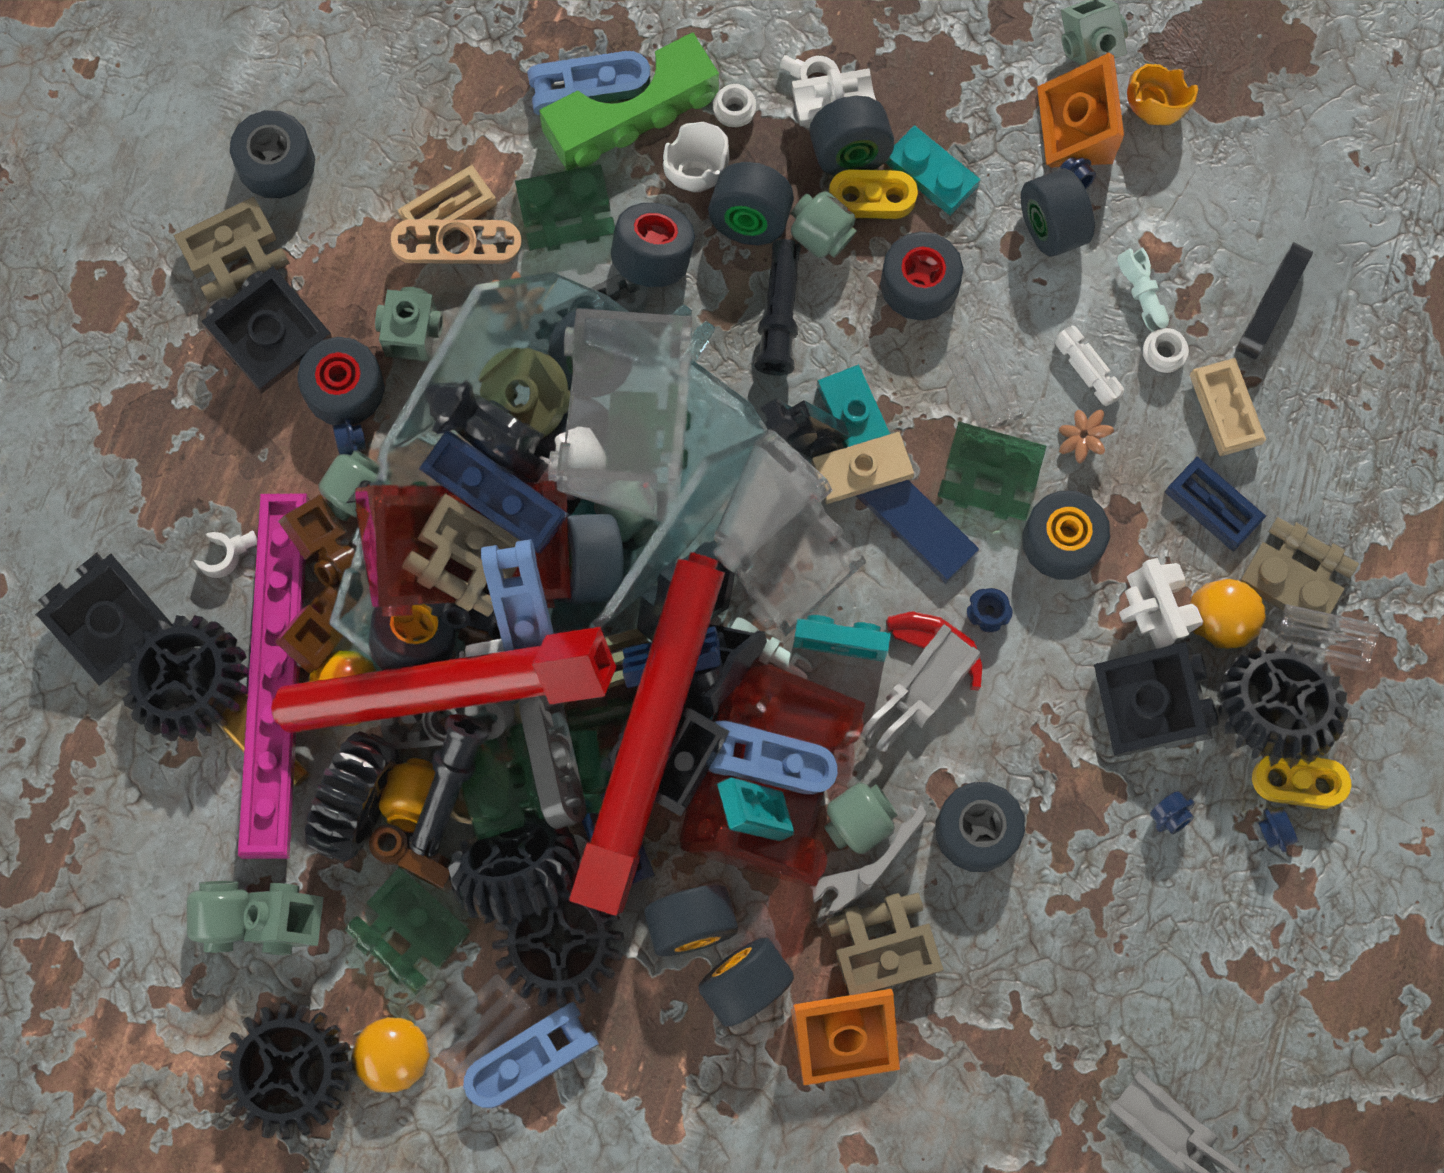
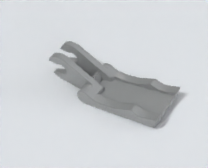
[860,624,981,752]
[813,803,927,915]
[1109,1070,1244,1173]

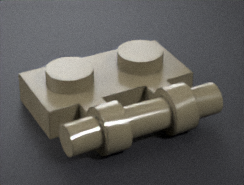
[173,196,290,303]
[402,494,520,617]
[1239,516,1359,631]
[826,892,944,996]

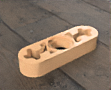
[390,219,521,264]

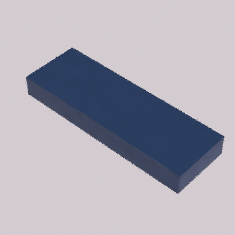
[419,431,569,554]
[856,480,979,584]

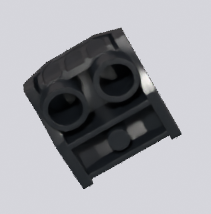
[685,624,767,718]
[600,705,730,816]

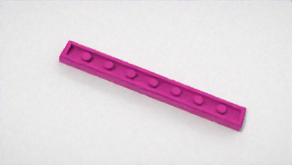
[238,494,309,859]

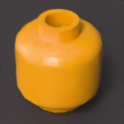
[379,758,435,833]

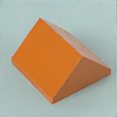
[1037,53,1124,168]
[791,989,900,1085]

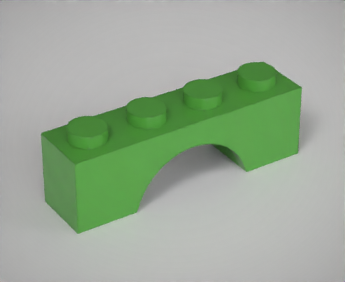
[539,32,719,172]

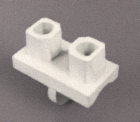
[792,68,876,128]
[1119,558,1203,649]

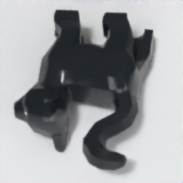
[425,380,549,482]

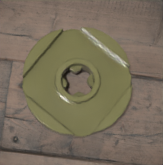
[478,347,572,438]

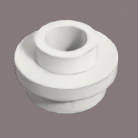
[713,84,757,127]
[1143,328,1189,373]

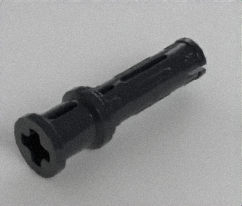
[754,239,801,376]
[409,714,489,856]

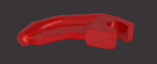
[886,611,983,691]

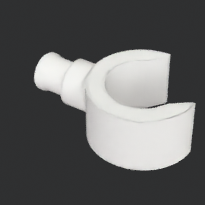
[779,55,838,80]
[194,531,258,578]

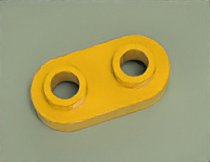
[829,170,918,219]
[1252,756,1351,809]

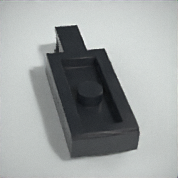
[761,398,850,458]

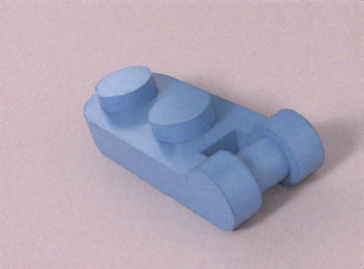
[527,51,651,115]
[481,539,554,651]
[709,721,838,794]
[463,1002,599,1108]

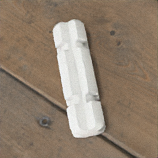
[1055,325,1124,406]

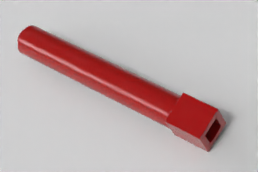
[569,552,725,916]
[271,627,616,733]

